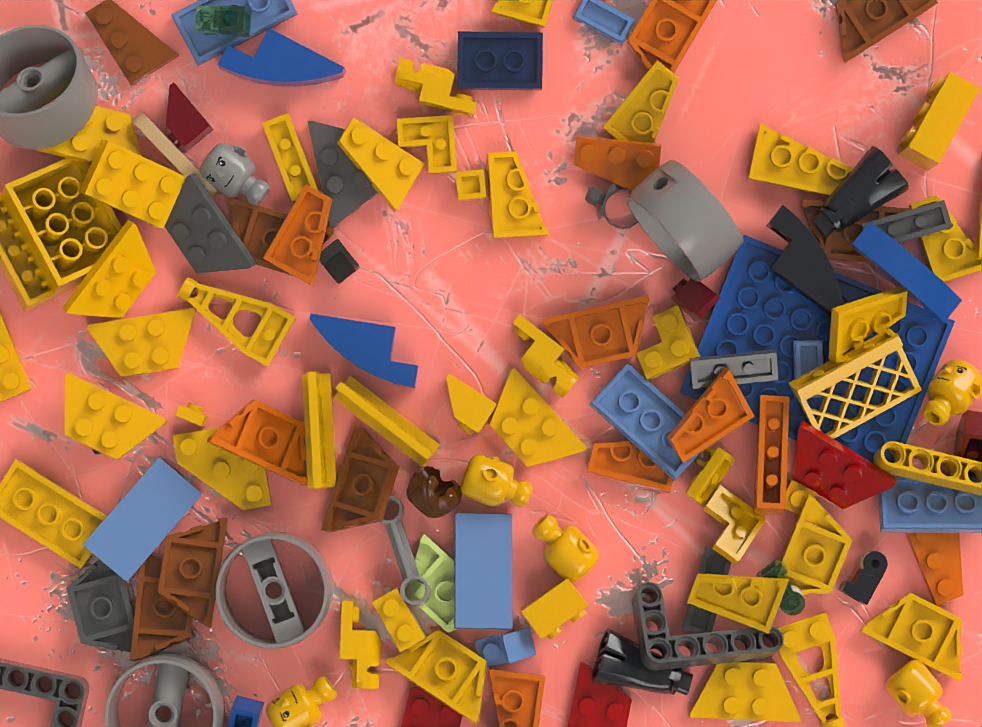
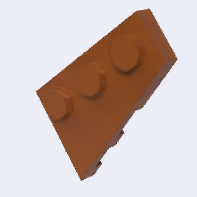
[85,0,179,86]

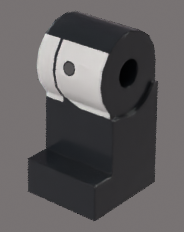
[838,551,888,605]

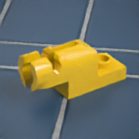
[394,58,477,118]
[512,314,580,398]
[340,599,381,689]

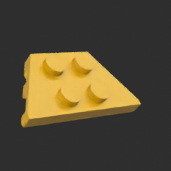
[35,106,141,164]
[62,219,157,318]
[87,308,197,377]
[490,368,588,467]
[64,372,167,461]
[774,494,853,596]
[860,592,962,682]
[385,630,487,725]
[689,661,801,722]

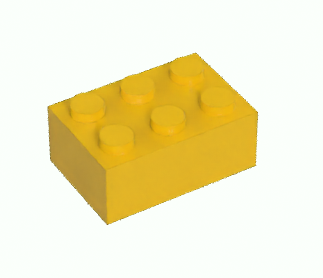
[898,72,980,171]
[78,140,186,229]

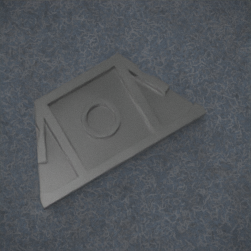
[308,120,379,228]
[164,173,257,274]
[66,559,135,652]

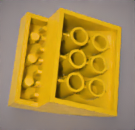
[0,158,122,312]

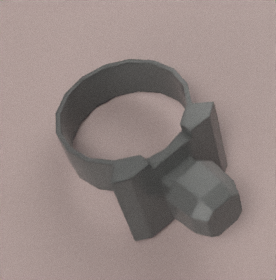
[585,183,638,230]

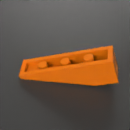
[753,395,789,516]

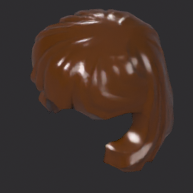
[406,465,462,518]

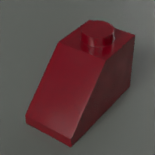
[166,82,214,151]
[671,277,721,322]
[953,410,982,476]

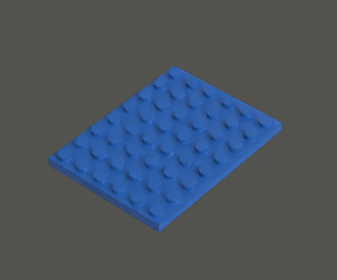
[679,235,955,475]

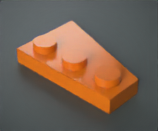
[574,135,662,191]
[263,184,332,287]
[667,367,755,463]
[586,441,673,493]
[906,533,963,606]
[489,668,546,727]

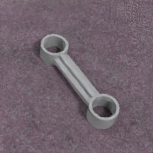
[381,496,431,607]

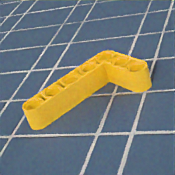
[873,441,982,496]

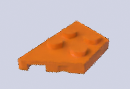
[627,0,717,73]
[542,295,650,369]
[207,400,308,486]

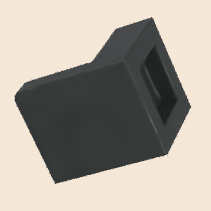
[319,238,361,284]

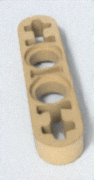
[132,112,217,197]

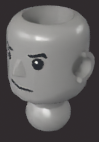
[200,142,270,205]

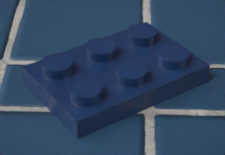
[457,31,543,91]

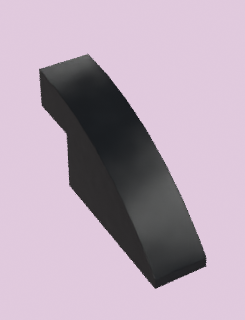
[766,205,843,317]

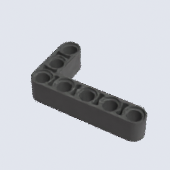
[632,582,784,670]
[0,658,89,727]

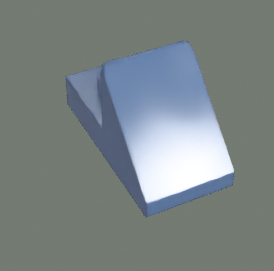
[474,626,536,668]

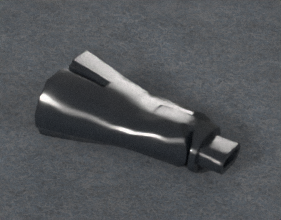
[812,146,909,238]
[591,628,693,696]

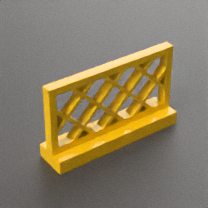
[789,328,922,439]
[302,371,337,489]
[333,375,441,468]

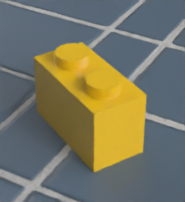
[521,578,588,640]
[372,586,426,653]

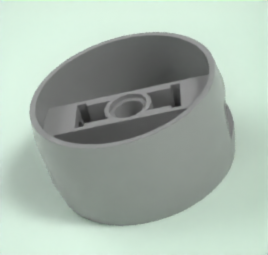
[0,25,97,149]
[626,160,744,282]
[215,532,333,649]
[105,654,224,727]

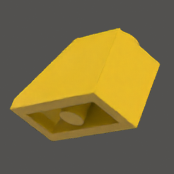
[446,374,497,435]

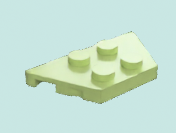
[406,534,457,633]

